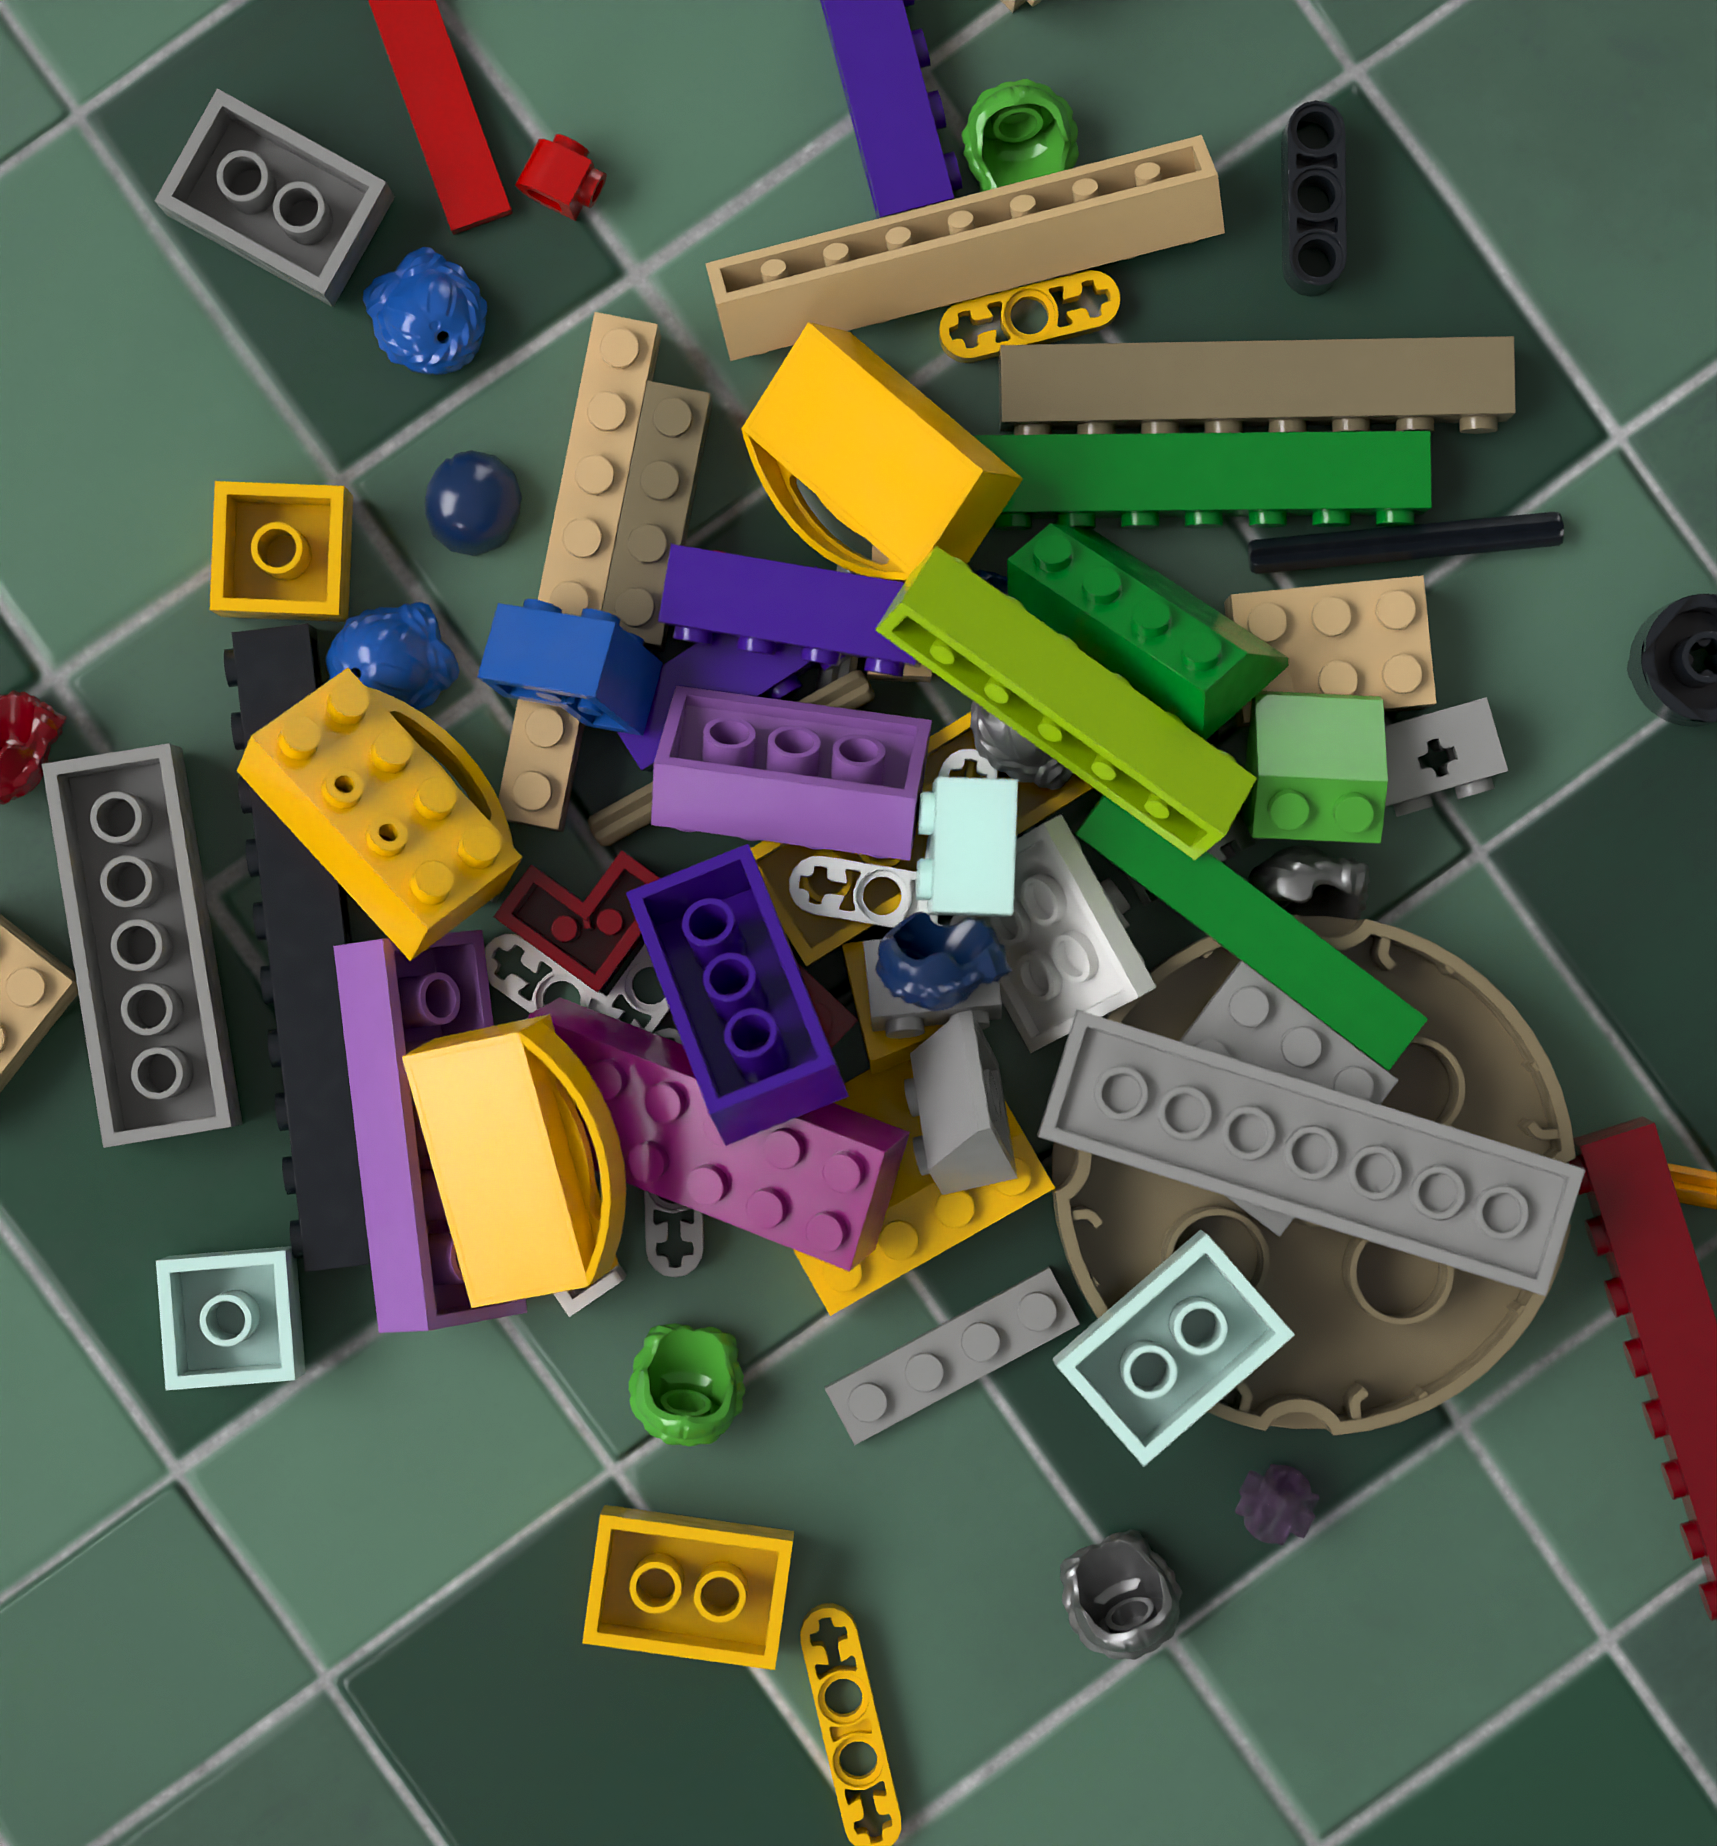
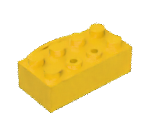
[741,322,1023,582]
[237,668,522,961]
[402,1014,626,1308]

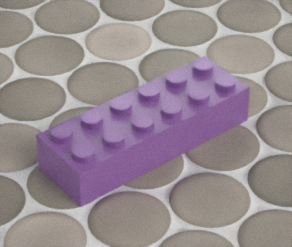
[334,929,527,1333]

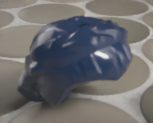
[875,911,1012,1011]

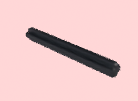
[1248,512,1564,574]

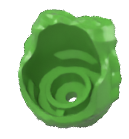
[961,79,1079,192]
[628,1323,746,1446]

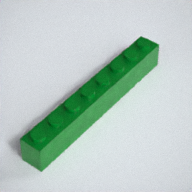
[972,431,1431,530]

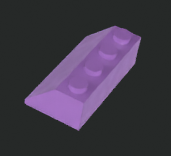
[651,686,932,861]

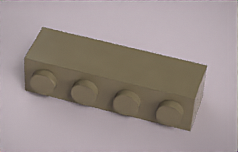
[602,381,713,652]

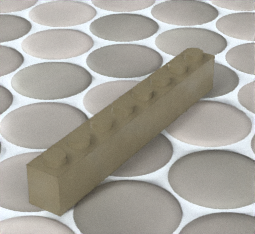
[998,336,1516,435]

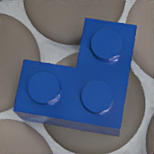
[477,599,663,736]

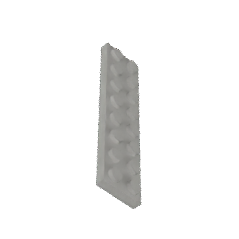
[1037,1010,1585,1296]

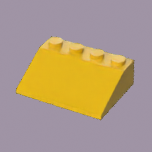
[793,1060,1055,1316]

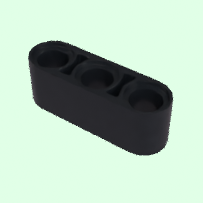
[1281,100,1347,297]

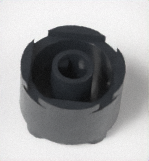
[1627,594,1717,727]

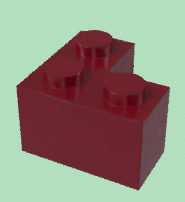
[493,850,661,993]

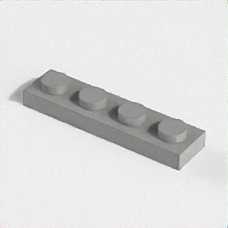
[825,1266,1079,1445]

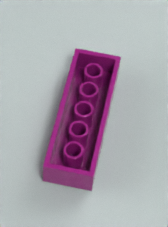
[528,997,910,1271]

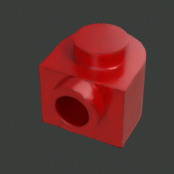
[515,134,607,221]

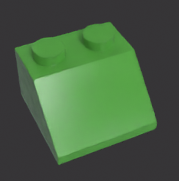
[1240,691,1388,844]

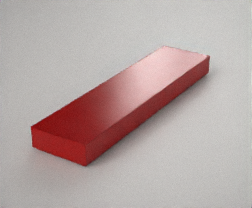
[368,0,513,235]

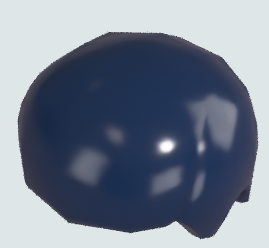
[425,450,522,556]

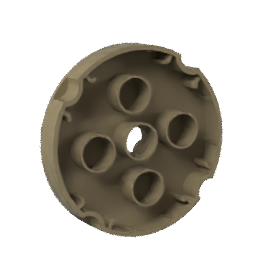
[1052,915,1576,1435]

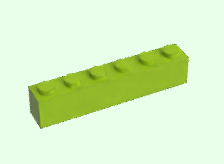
[875,546,1257,860]

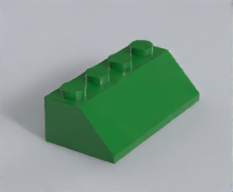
[1007,523,1289,740]

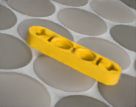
[800,1603,901,1846]

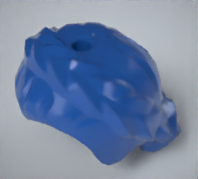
[363,247,487,375]
[326,602,460,710]

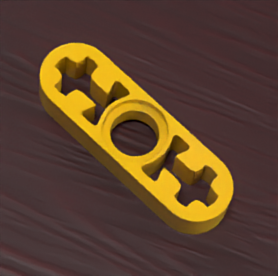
[939,270,1120,363]

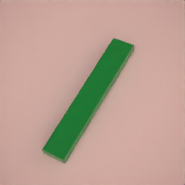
[1074,795,1428,1071]

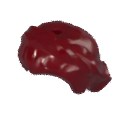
[0,690,67,805]

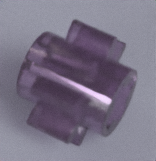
[1235,1464,1319,1545]

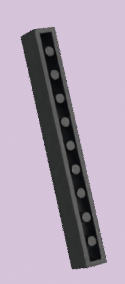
[224,623,371,1272]

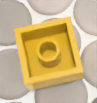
[209,481,353,622]

